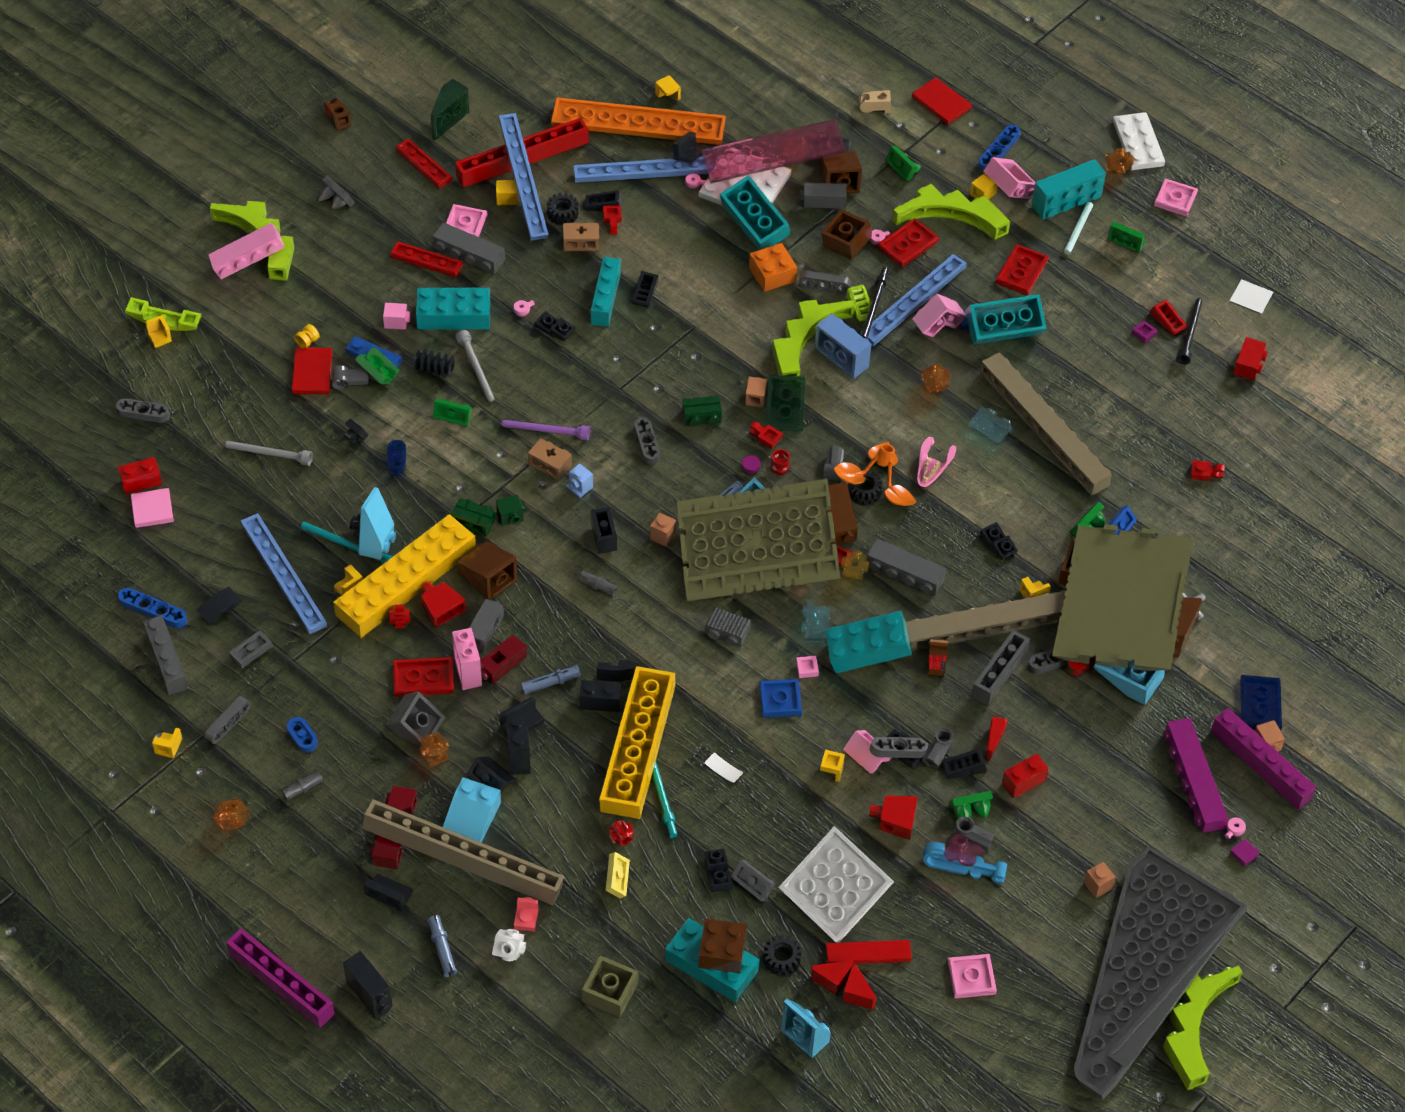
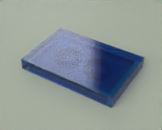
[1240,675,1282,731]

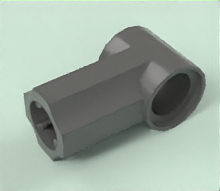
[332,365,369,390]
[823,445,844,482]
[922,727,953,769]
[953,816,996,851]

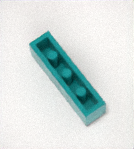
[591,257,621,327]

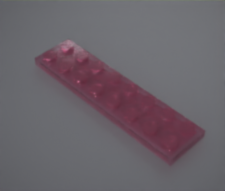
[702,119,845,184]

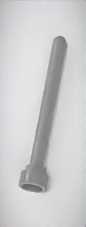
[456,330,494,402]
[224,441,313,466]

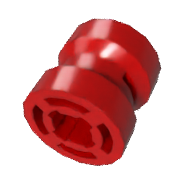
[771,449,790,475]

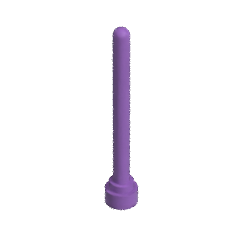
[501,420,590,441]

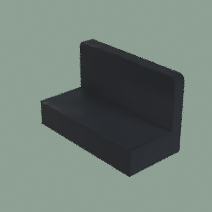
[672,132,708,163]
[499,696,544,737]
[467,756,517,794]
[364,874,413,911]

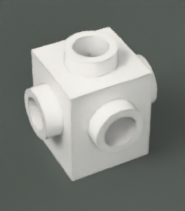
[492,929,526,961]

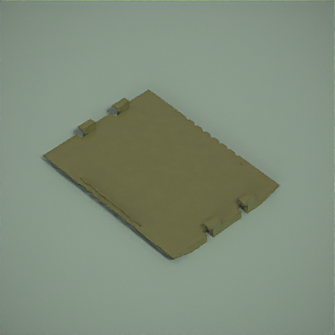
[677,479,841,602]
[1052,524,1194,671]

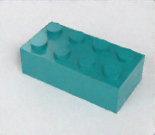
[1032,159,1106,220]
[720,175,791,250]
[416,288,491,329]
[965,294,1047,345]
[825,610,912,674]
[665,918,759,1003]

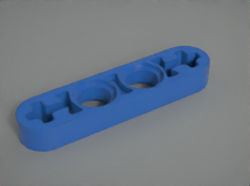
[978,125,1020,172]
[118,588,187,628]

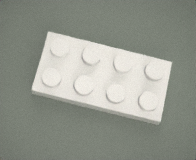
[1113,112,1165,170]

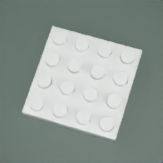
[699,147,791,206]
[779,826,894,943]

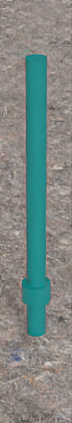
[301,522,393,565]
[652,761,678,838]

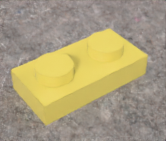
[606,852,630,899]

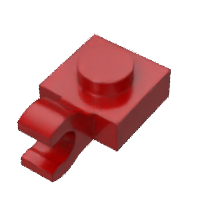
[603,205,622,235]
[749,421,783,449]
[1191,460,1225,481]

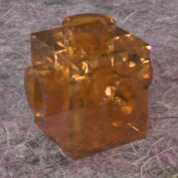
[1106,148,1133,173]
[920,363,951,394]
[419,732,450,767]
[213,797,250,832]

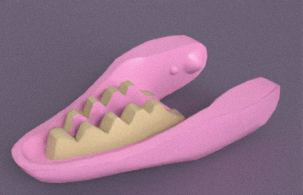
[917,437,956,487]

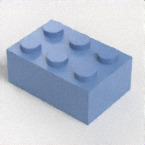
[815,314,871,379]

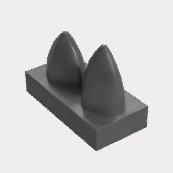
[318,175,355,209]

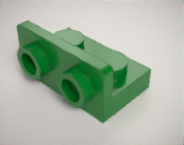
[1107,221,1146,253]
[355,347,400,384]

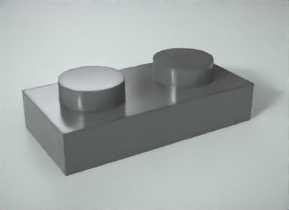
[229,630,273,668]
[731,860,775,901]

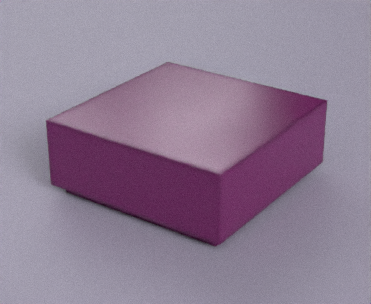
[1131,320,1158,343]
[1230,839,1260,867]

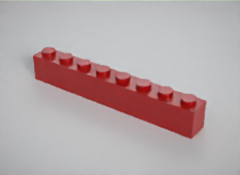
[455,118,589,188]

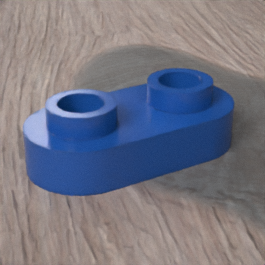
[287,717,318,753]

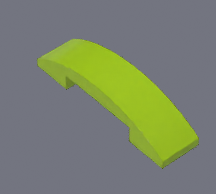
[125,297,201,331]

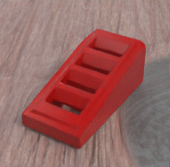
[1149,299,1188,336]
[985,717,1007,761]

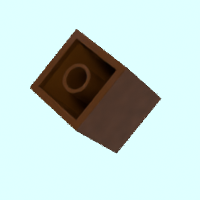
[820,150,862,194]
[826,482,858,546]
[457,541,517,600]
[1173,597,1202,658]

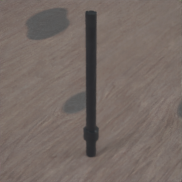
[861,267,889,339]

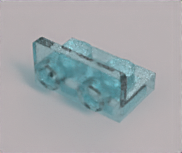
[969,406,1014,445]
[802,599,830,643]

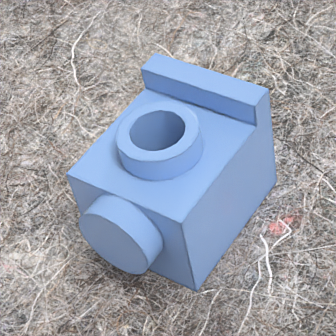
[566,464,593,498]

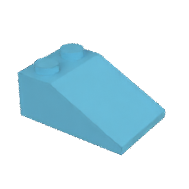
[359,487,396,560]
[1094,662,1165,705]
[443,778,501,843]
[781,999,831,1058]

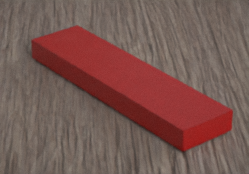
[395,138,453,189]
[390,241,463,278]
[826,940,912,964]

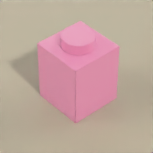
[383,303,411,329]

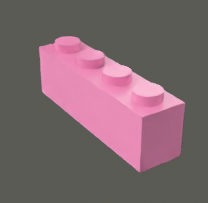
[208,223,285,279]

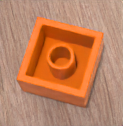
[749,243,797,292]

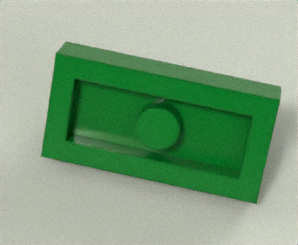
[885,146,921,181]
[433,398,472,427]
[1069,502,1106,537]
[948,791,993,819]

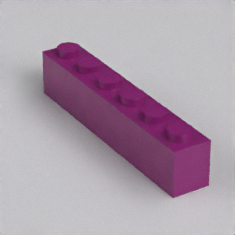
[1211,708,1316,810]
[1163,718,1229,833]
[226,928,335,1028]

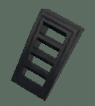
[585,190,623,211]
[631,271,659,308]
[942,749,987,779]

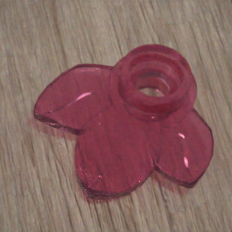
[945,834,984,866]

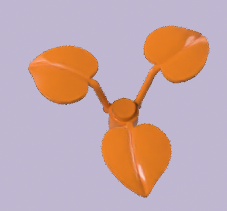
[833,442,916,506]

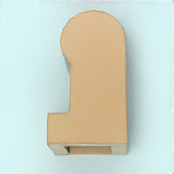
[859,90,892,113]

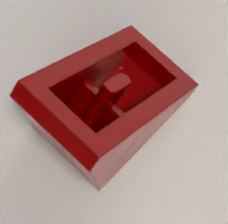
[810,960,854,995]
[843,964,877,1010]

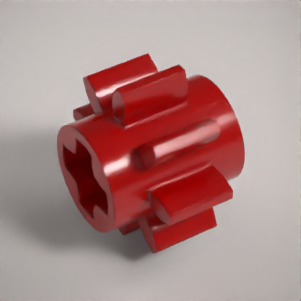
[390,605,410,629]
[609,820,634,846]

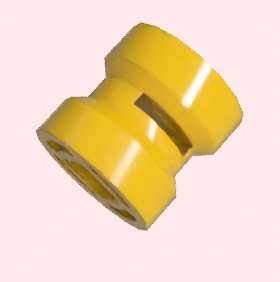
[294,324,320,348]

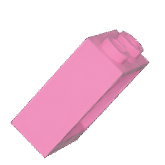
[984,157,1035,199]
[452,628,482,690]

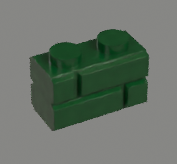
[682,395,722,427]
[451,498,495,536]

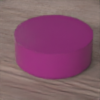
[742,455,761,474]

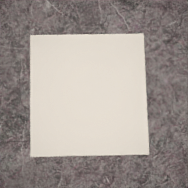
[1230,279,1273,313]

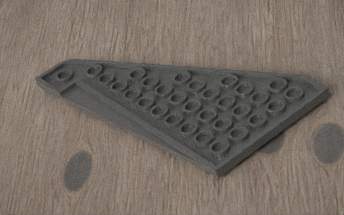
[1074,846,1247,1100]

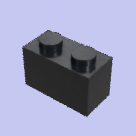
[591,507,617,554]
[580,680,621,712]

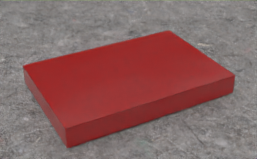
[912,77,972,125]
[877,218,939,268]
[995,244,1049,296]
[292,348,333,394]
[393,657,454,697]

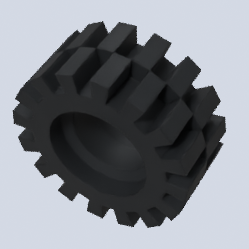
[547,193,579,225]
[848,470,882,506]
[763,935,801,976]

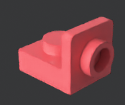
[514,897,539,932]

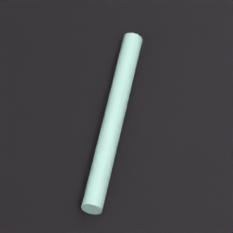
[1064,202,1093,255]

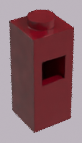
[480,635,527,685]

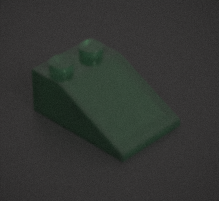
[431,79,470,141]
[766,375,806,432]

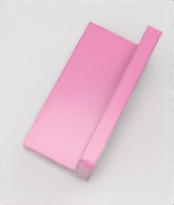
[844,730,891,774]

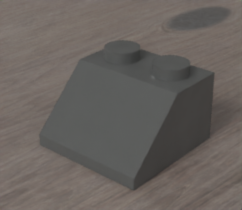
[386,692,445,748]

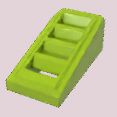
[847,285,876,323]

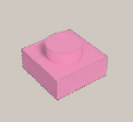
[796,656,819,678]

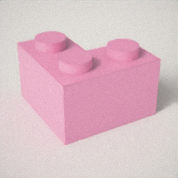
[912,294,967,337]

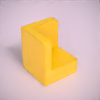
[655,75,681,100]
[970,173,998,199]
[496,180,518,205]
[145,315,172,348]
[334,564,363,596]
[1019,577,1051,598]
[152,728,182,758]
[820,750,845,783]

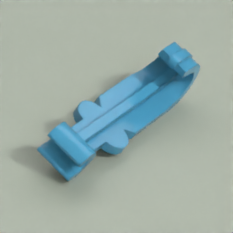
[922,842,1007,884]

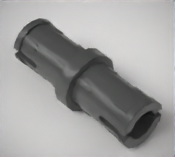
[579,570,619,597]
[281,770,324,801]

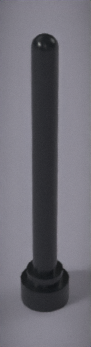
[1176,298,1202,365]

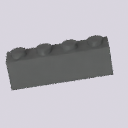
[432,222,505,274]
[866,539,947,596]
[143,615,188,695]
[971,630,1030,706]

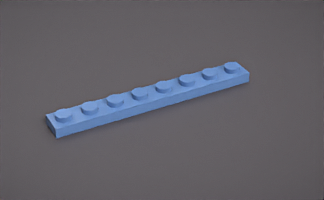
[498,113,548,241]
[574,156,714,183]
[860,254,967,346]
[241,513,327,635]

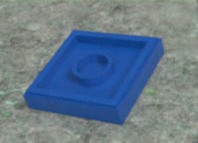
[759,679,802,718]

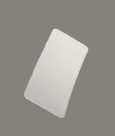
[705,753,743,783]

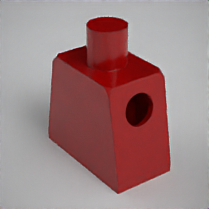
[421,582,466,629]
[869,795,918,840]

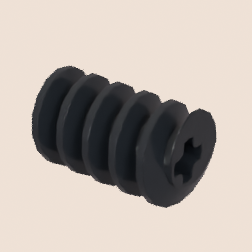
[414,348,455,378]

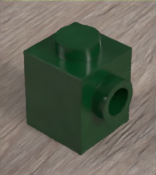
[496,495,526,526]

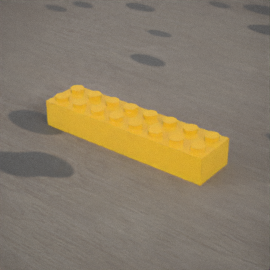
[333,514,476,638]
[599,666,675,819]

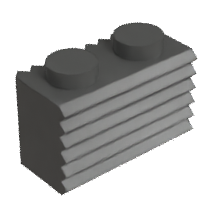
[705,607,751,647]

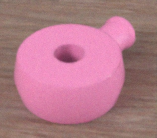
[685,173,706,189]
[869,230,890,245]
[513,300,535,317]
[1224,817,1246,840]

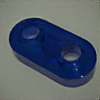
[387,440,407,474]

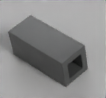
[800,183,847,209]
[469,599,504,651]

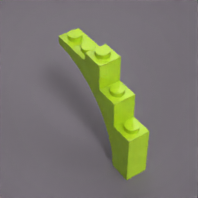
[892,184,1010,240]
[210,201,294,281]
[772,300,855,385]
[1163,966,1243,1091]

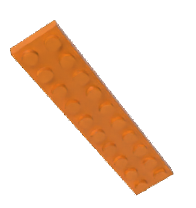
[551,97,726,145]

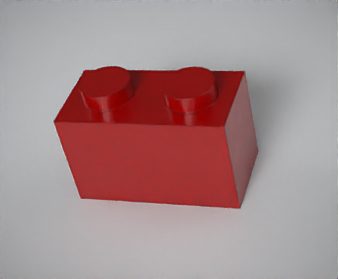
[1233,337,1268,380]
[118,457,162,495]
[1002,753,1049,798]

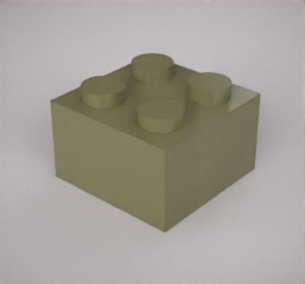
[582,955,639,1018]

